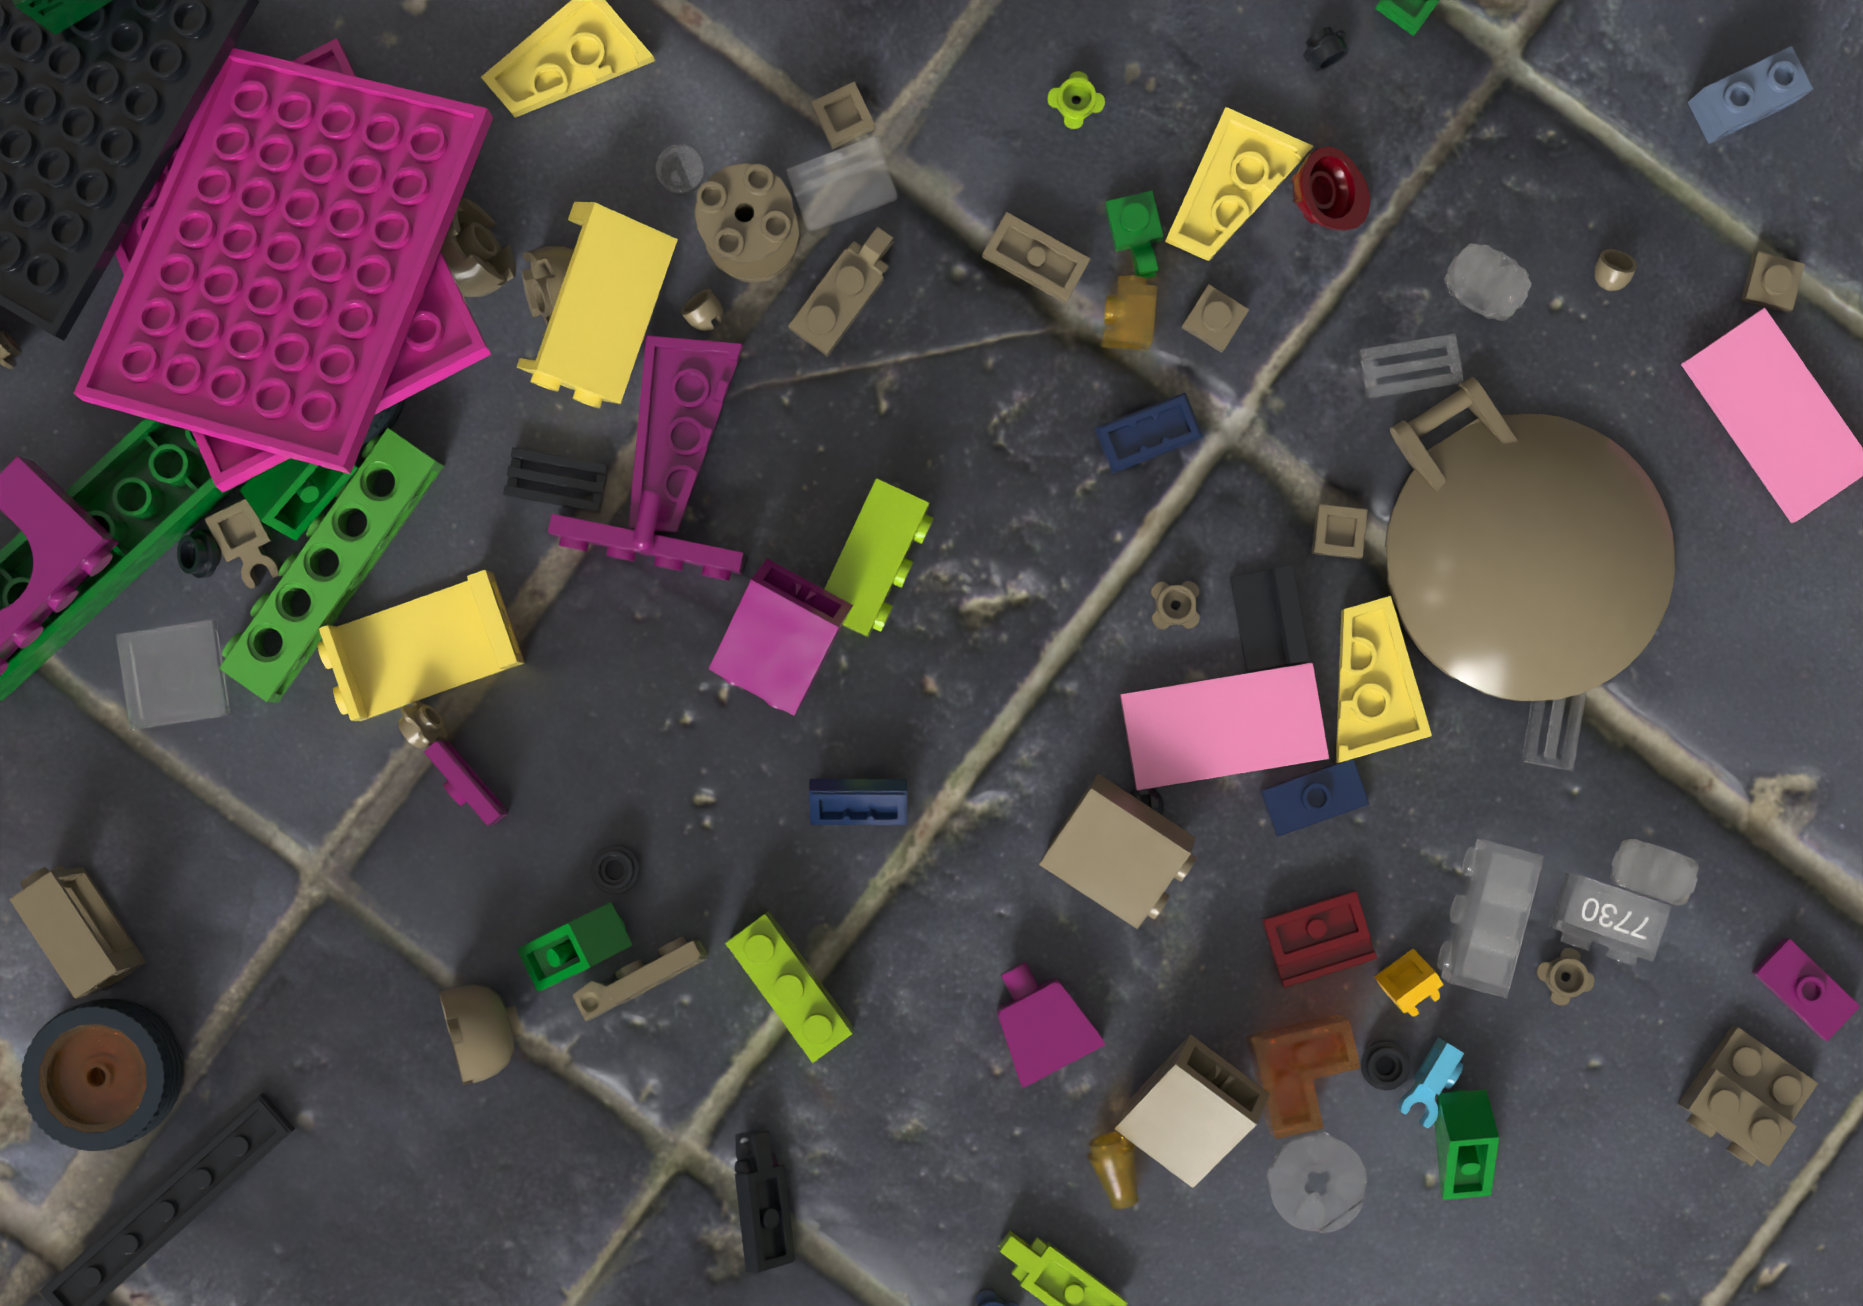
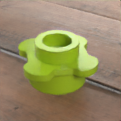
[1047,71,1105,129]

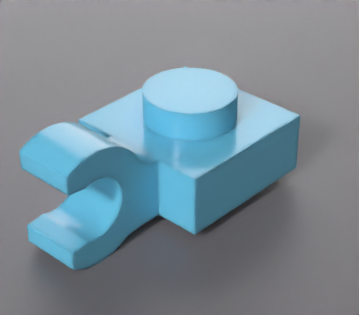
[1398,1038,1464,1128]

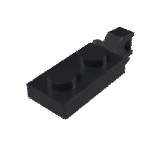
[734,1130,795,1273]

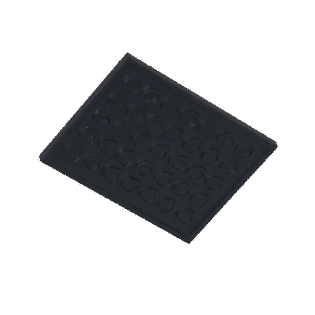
[0,0,260,341]

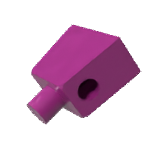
[996,961,1106,1088]

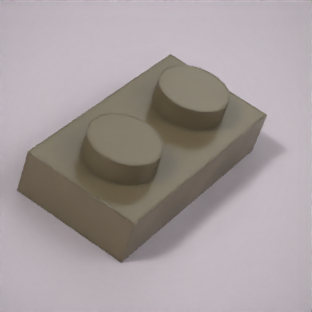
[982,212,1091,304]

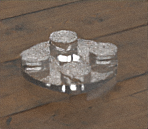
[1267,1132,1367,1233]

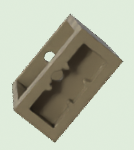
[9,865,147,999]

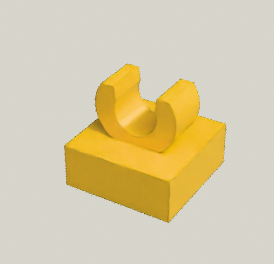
[1374,948,1444,1017]

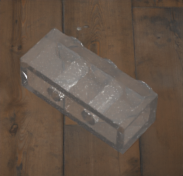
[1437,839,1544,999]

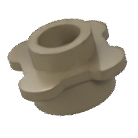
[1151,581,1200,630]
[398,701,448,749]
[1536,948,1595,1006]

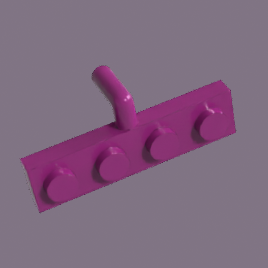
[548,490,747,581]

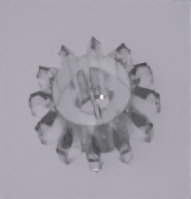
[1444,243,1532,321]
[1610,839,1699,906]

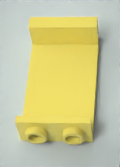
[517,202,678,408]
[317,570,525,721]

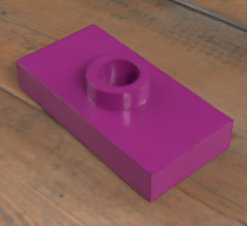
[424,741,508,826]
[1751,937,1861,1042]

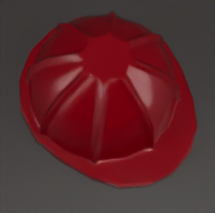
[1291,146,1370,231]

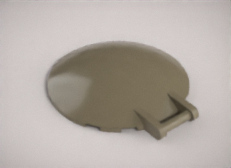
[1385,377,1675,702]

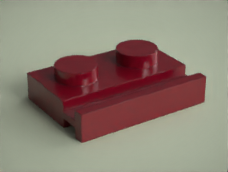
[1261,890,1378,988]

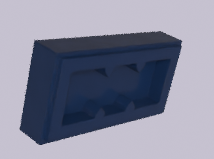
[1094,392,1203,474]
[1260,759,1369,837]
[809,779,908,825]

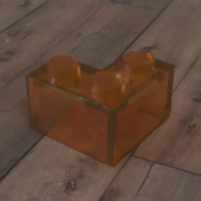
[1246,1014,1361,1139]

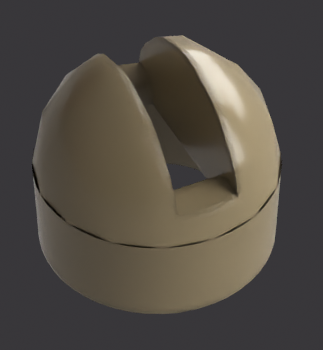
[1594,249,1637,291]
[681,289,724,332]

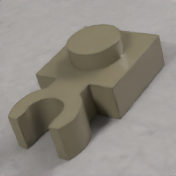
[205,499,281,589]

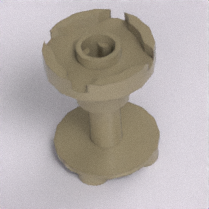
[694,163,800,283]

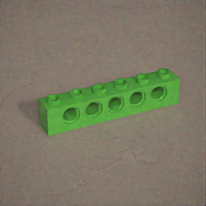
[219,428,445,703]

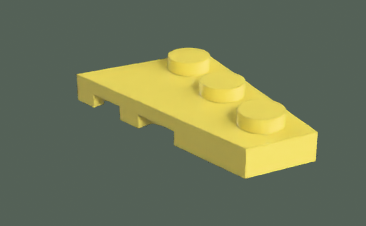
[481,0,655,118]
[1165,107,1314,261]
[1336,596,1432,763]

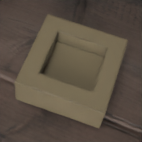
[811,81,876,149]
[1740,251,1805,313]
[1181,284,1249,353]
[1311,504,1368,559]

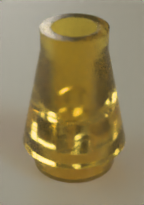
[1087,1132,1139,1209]

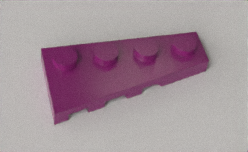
[628,335,744,534]

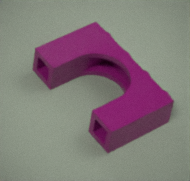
[0,456,119,676]

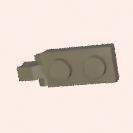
[788,227,894,357]
[573,936,708,1021]

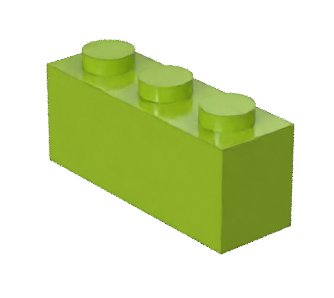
[824,478,934,638]
[725,910,854,1063]

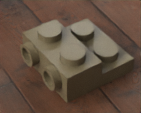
[1678,1025,1818,1167]

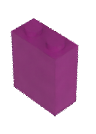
[709,559,853,716]

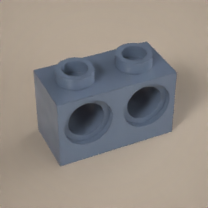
[1688,46,1813,144]

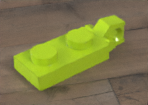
[998,1230,1128,1306]

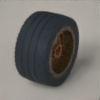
[21,999,185,1151]

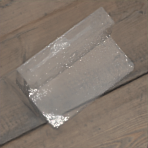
[786,135,897,232]

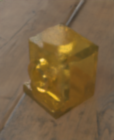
[1101,276,1158,351]

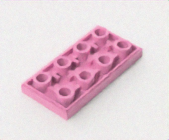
[1681,308,1863,523]
[1120,663,1329,790]

